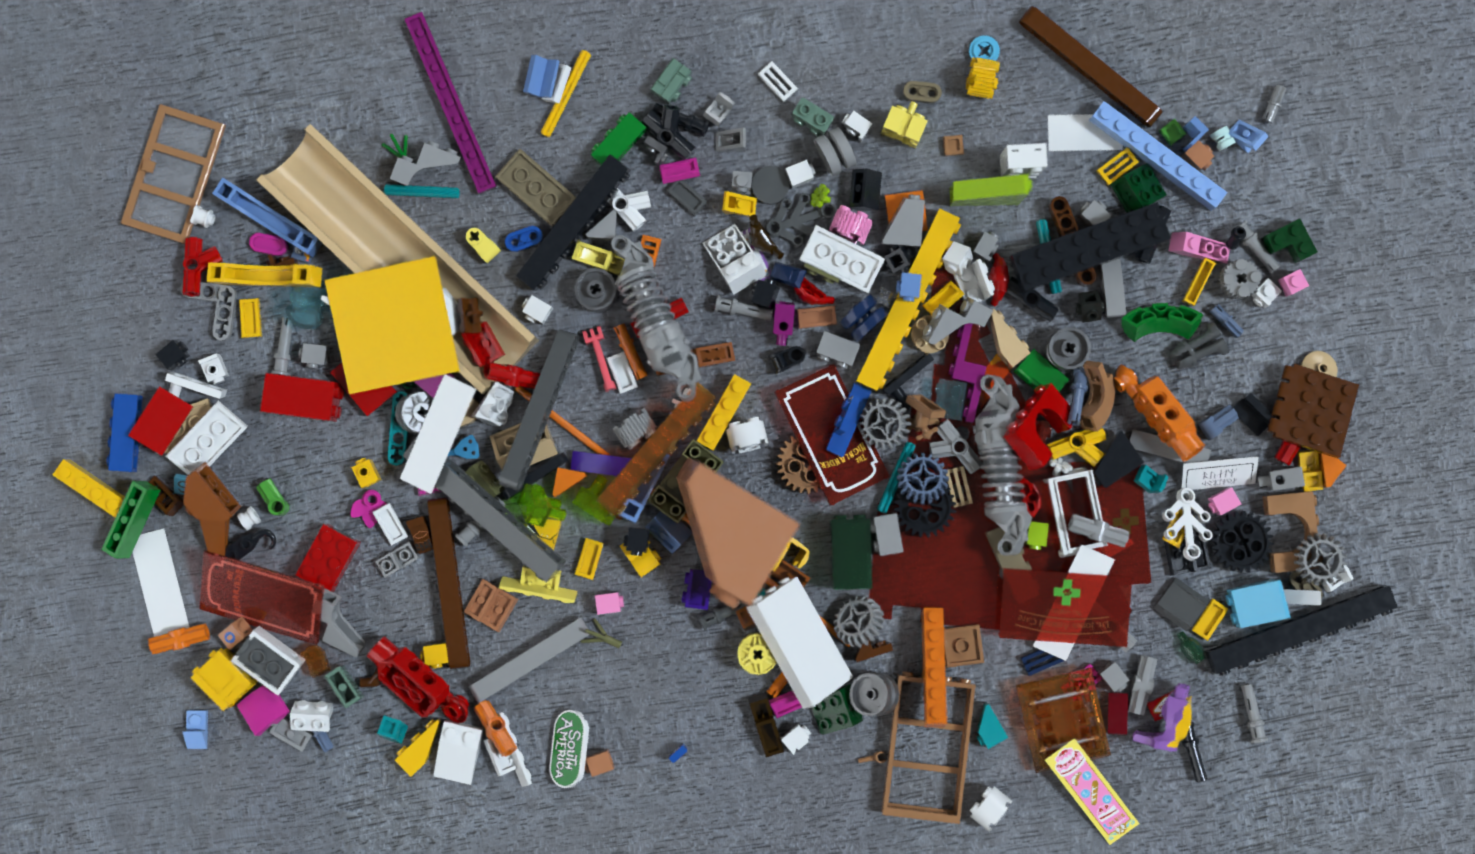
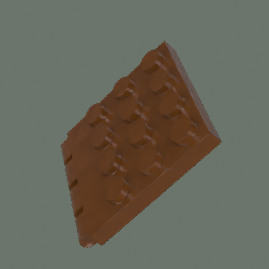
[1267,363,1359,458]

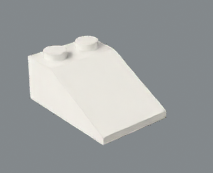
[433,719,484,785]

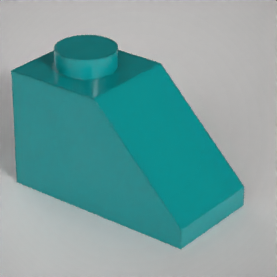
[976,702,1008,749]

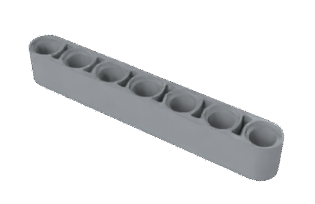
[468,617,590,703]

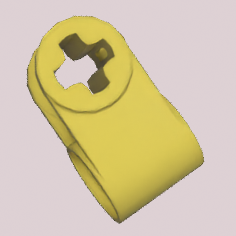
[466,228,501,264]

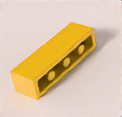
[697,374,751,451]
[53,459,125,518]

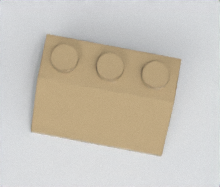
[490,423,558,470]

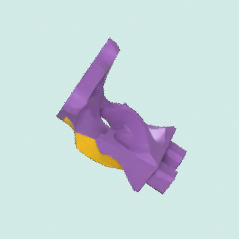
[1132,683,1192,752]

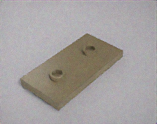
[495,149,576,228]

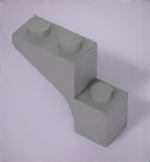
[389,141,460,186]
[922,297,993,344]
[311,588,365,658]

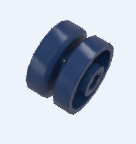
[839,294,888,342]

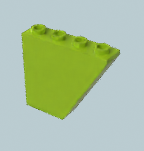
[949,174,1032,206]

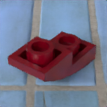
[1108,693,1128,735]

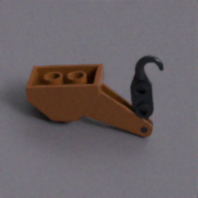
[183,462,276,572]

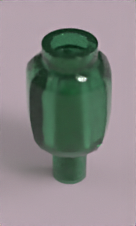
[1177,631,1206,664]

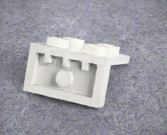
[953,259,995,302]

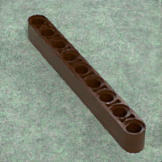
[1019,6,1162,128]
[428,497,470,669]

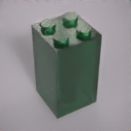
[830,515,872,590]

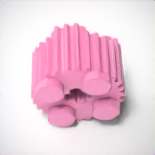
[828,205,872,245]

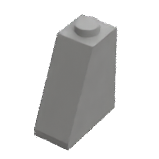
[881,194,925,246]

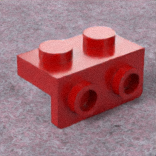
[461,321,505,367]

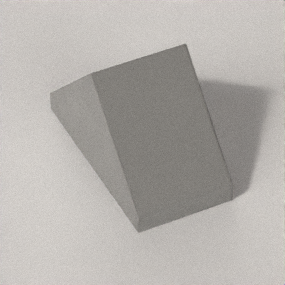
[716,128,746,152]
[585,209,618,241]

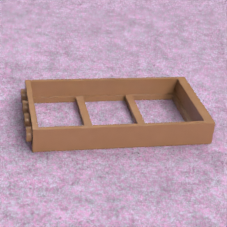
[881,671,976,824]

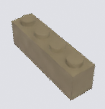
[985,526,1040,604]

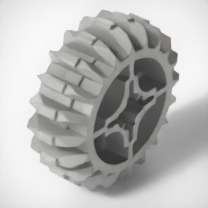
[859,398,911,450]
[1293,533,1347,585]
[833,596,885,648]

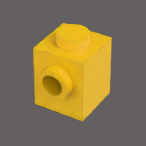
[351,458,382,488]
[420,643,449,669]

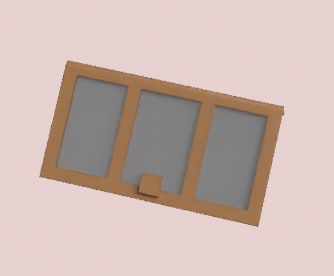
[121,104,226,244]

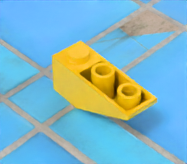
[395,718,442,777]

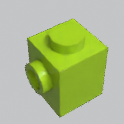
[1024,521,1049,550]

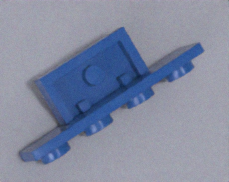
[826,382,871,458]

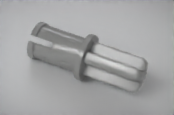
[1261,85,1286,124]

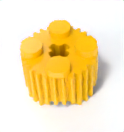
[965,57,1000,99]

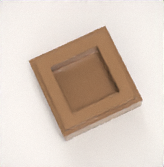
[943,135,964,157]

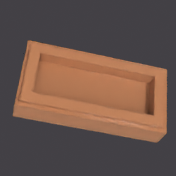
[797,305,837,329]

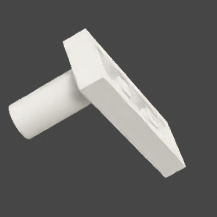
[165,372,227,399]

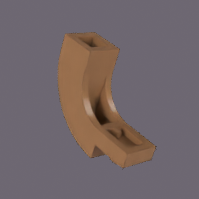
[1080,361,1115,432]

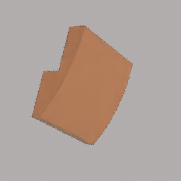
[464,579,518,632]

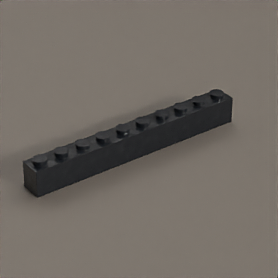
[1205,585,1398,676]

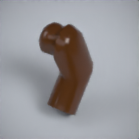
[360,667,382,688]

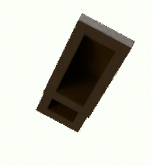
[748,692,784,757]

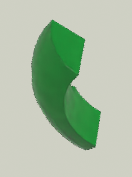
[1121,303,1203,342]

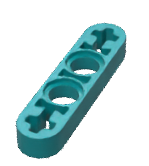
[388,391,409,466]

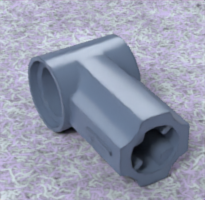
[1198,405,1239,440]

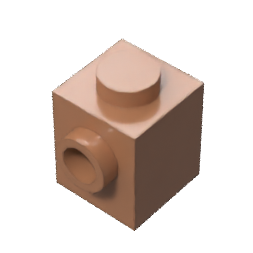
[1181,140,1214,171]

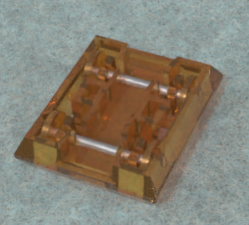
[1016,667,1111,773]

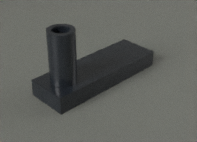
[882,353,934,409]

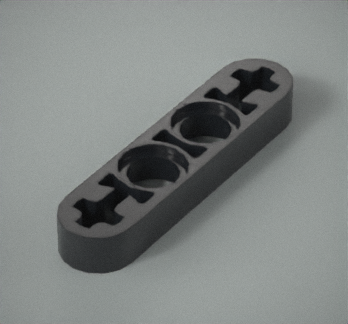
[501,452,569,501]

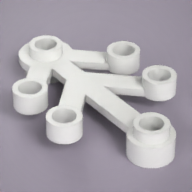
[1162,488,1213,561]

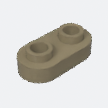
[903,81,942,103]
[1289,571,1323,599]

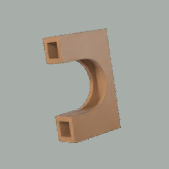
[1262,491,1323,573]

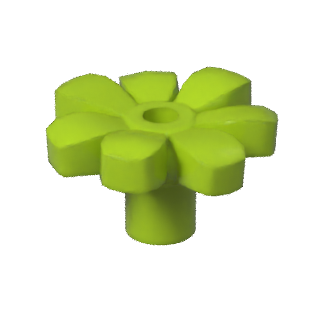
[810,184,831,208]

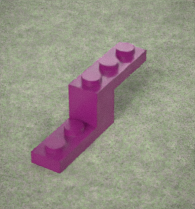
[948,323,987,423]

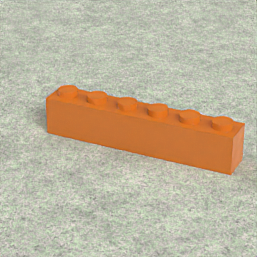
[921,608,947,727]

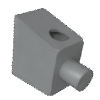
[1258,466,1305,491]

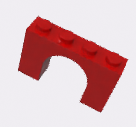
[1003,383,1073,471]

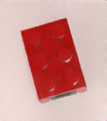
[296,524,361,593]

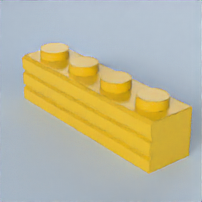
[1182,258,1216,307]

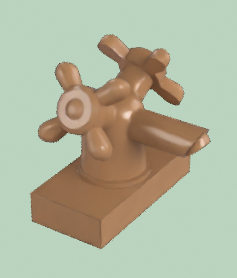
[905,394,946,440]

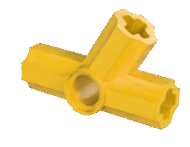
[1046,428,1107,467]

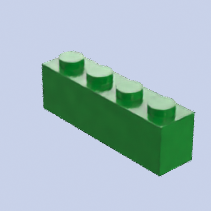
[101,481,160,559]

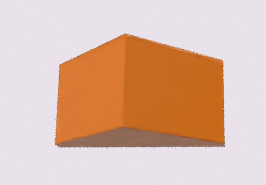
[1318,452,1347,488]
[552,468,587,497]

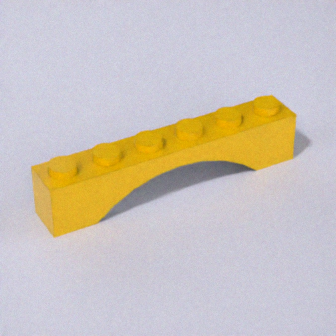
[207,263,322,287]

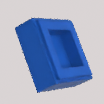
[668,743,688,763]

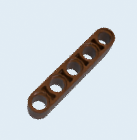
[1048,196,1096,287]

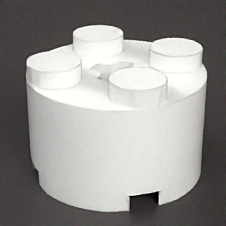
[726,417,769,454]
[969,786,1013,831]

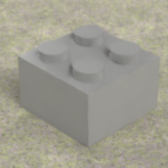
[869,513,903,556]

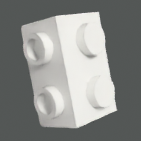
[290,700,333,732]

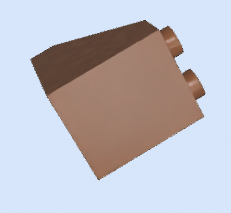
[676,457,800,609]

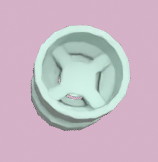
[1210,126,1236,152]

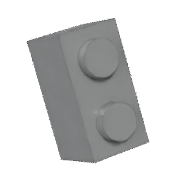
[816,331,860,369]

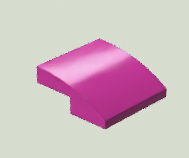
[237,685,290,736]

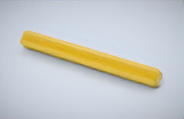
[541,50,591,137]

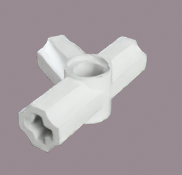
[607,188,651,232]

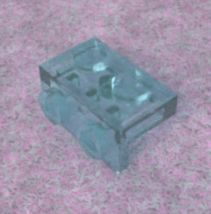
[934,379,967,421]

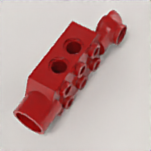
[366,636,469,723]

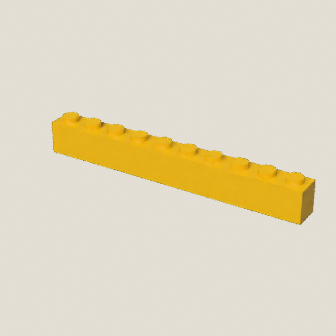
[856,208,961,392]

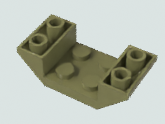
[647,439,724,524]

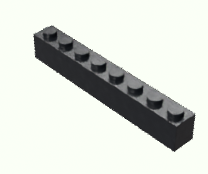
[516,154,631,291]

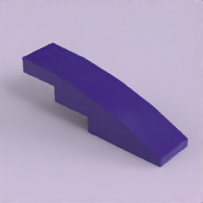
[571,451,650,480]

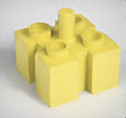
[881,101,928,148]

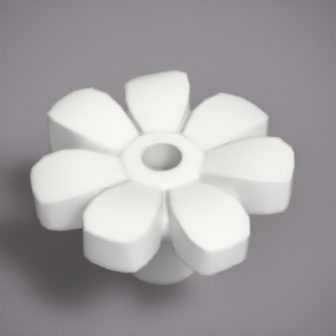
[1049,458,1073,477]

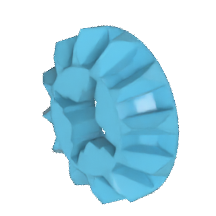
[969,36,1000,61]

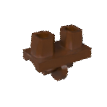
[456,298,483,333]

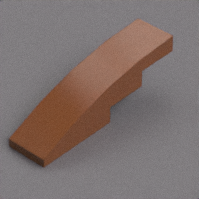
[656,342,735,376]

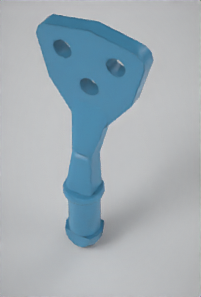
[448,435,480,459]

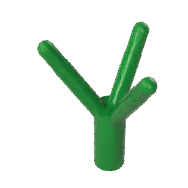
[382,134,408,158]

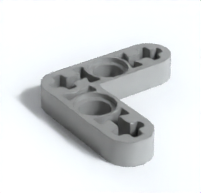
[180,282,237,341]

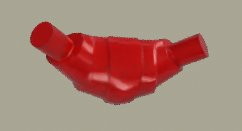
[988,253,1009,306]
[794,277,835,305]
[1013,478,1042,518]

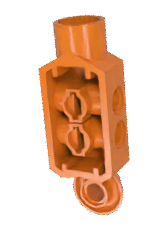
[1114,364,1205,462]

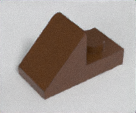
[854,640,893,662]

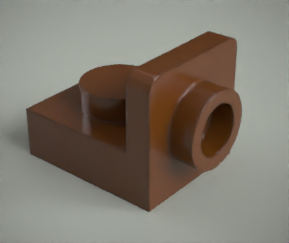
[267,254,299,266]

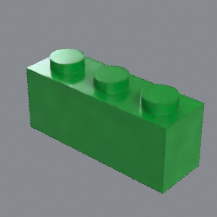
[591,112,647,165]

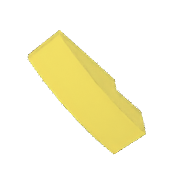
[571,242,625,276]

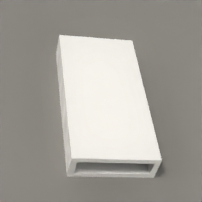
[746,577,853,709]

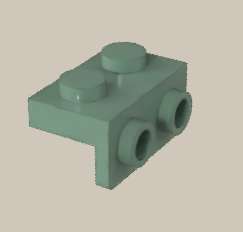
[792,98,834,137]

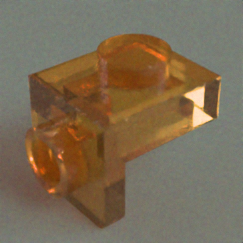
[300,645,331,678]

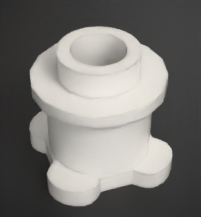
[190,205,215,228]

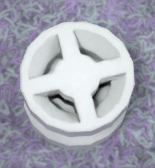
[237,506,261,530]

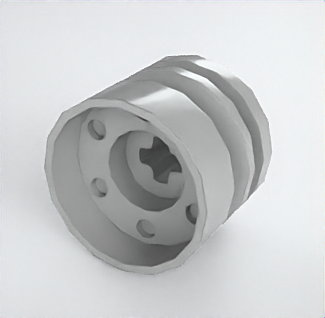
[395,392,434,433]

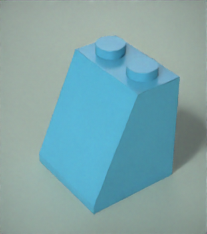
[1225,579,1291,628]

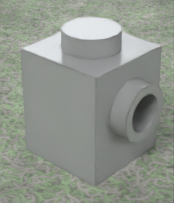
[1079,200,1111,227]
[299,343,330,369]

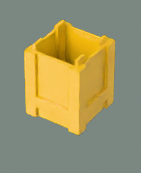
[191,648,259,711]

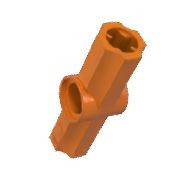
[148,623,210,655]
[474,700,517,757]

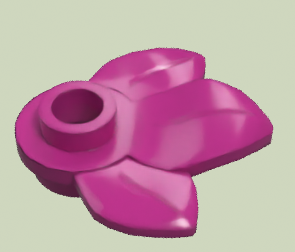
[351,490,387,528]

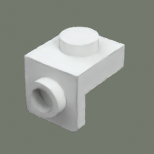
[1319,565,1353,593]

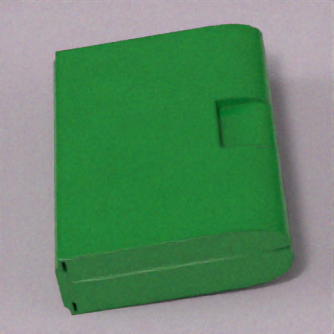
[1013,349,1070,392]

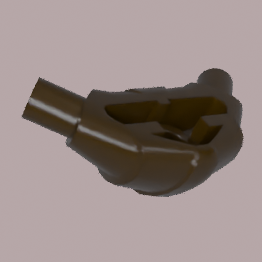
[749,214,784,259]

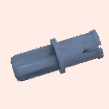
[1210,304,1243,338]
[312,731,334,752]

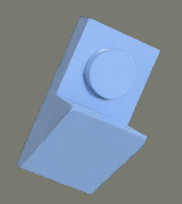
[1229,120,1268,153]
[183,710,208,749]

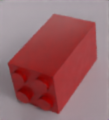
[260,373,344,422]

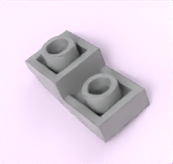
[375,541,421,578]

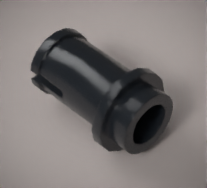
[1226,226,1246,250]

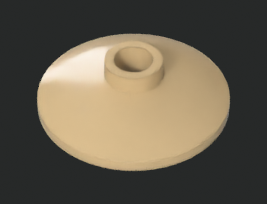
[1301,351,1337,377]

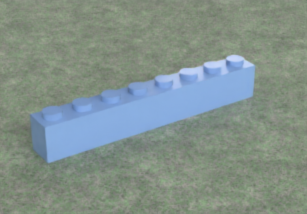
[1089,101,1228,211]

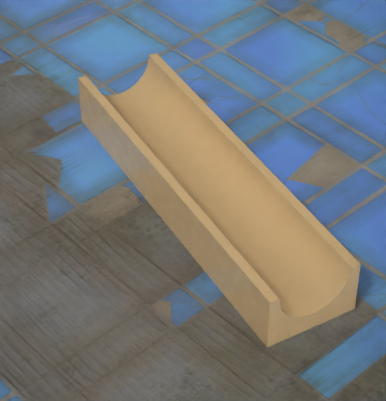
[257,124,539,395]

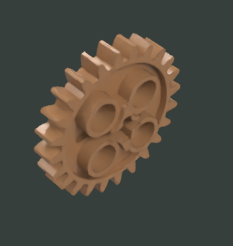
[775,432,838,494]

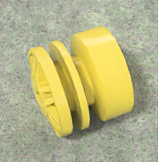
[737,632,777,675]

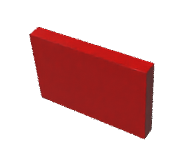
[330,363,397,416]
[128,386,193,456]

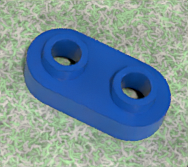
[505,226,543,252]

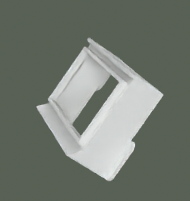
[1043,467,1108,558]

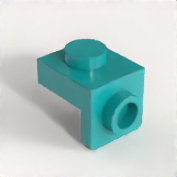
[1134,464,1169,493]

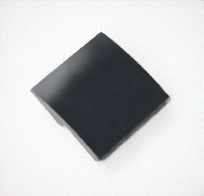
[1164,532,1211,576]

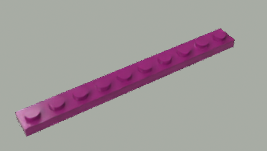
[405,12,497,194]

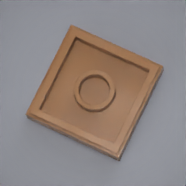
[944,624,984,668]

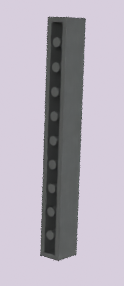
[402,438,566,582]

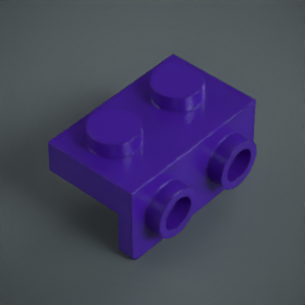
[682,569,712,610]

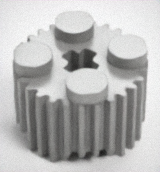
[1218,259,1262,299]
[612,408,657,450]

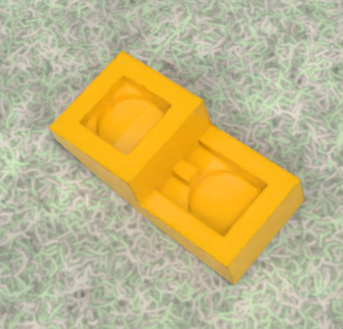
[1297,450,1323,492]

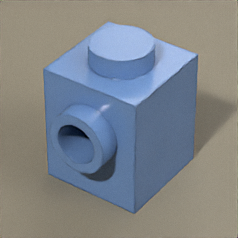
[896,272,922,302]

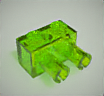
[572,474,623,526]
[517,483,566,527]

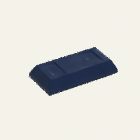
[770,262,807,289]

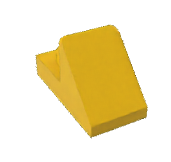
[722,191,757,217]

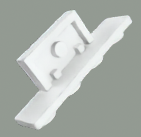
[484,712,532,787]

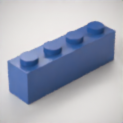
[106,394,143,472]

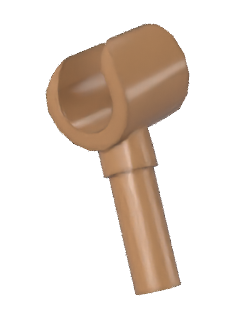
[858,751,886,763]

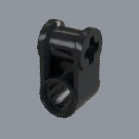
[768,346,806,375]

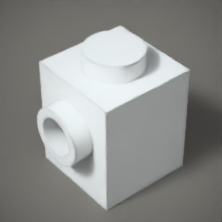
[942,241,973,276]
[522,295,553,325]

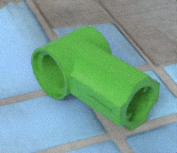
[256,478,289,516]

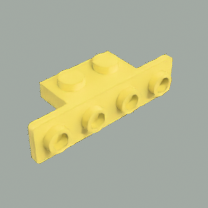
[499,565,578,603]

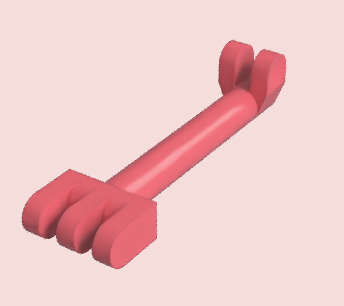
[582,326,617,392]

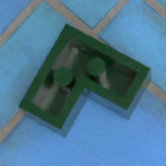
[1260,218,1318,263]

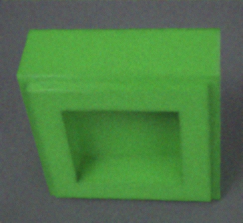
[1159,119,1187,146]

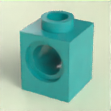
[377,716,408,744]

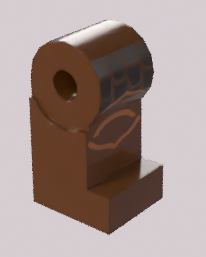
[406,516,434,554]

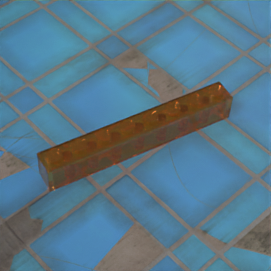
[596,382,716,516]

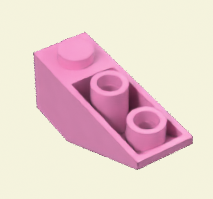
[1168,232,1230,264]

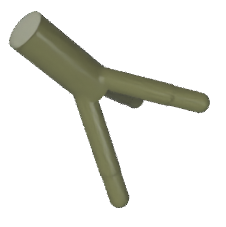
[580,618,622,648]

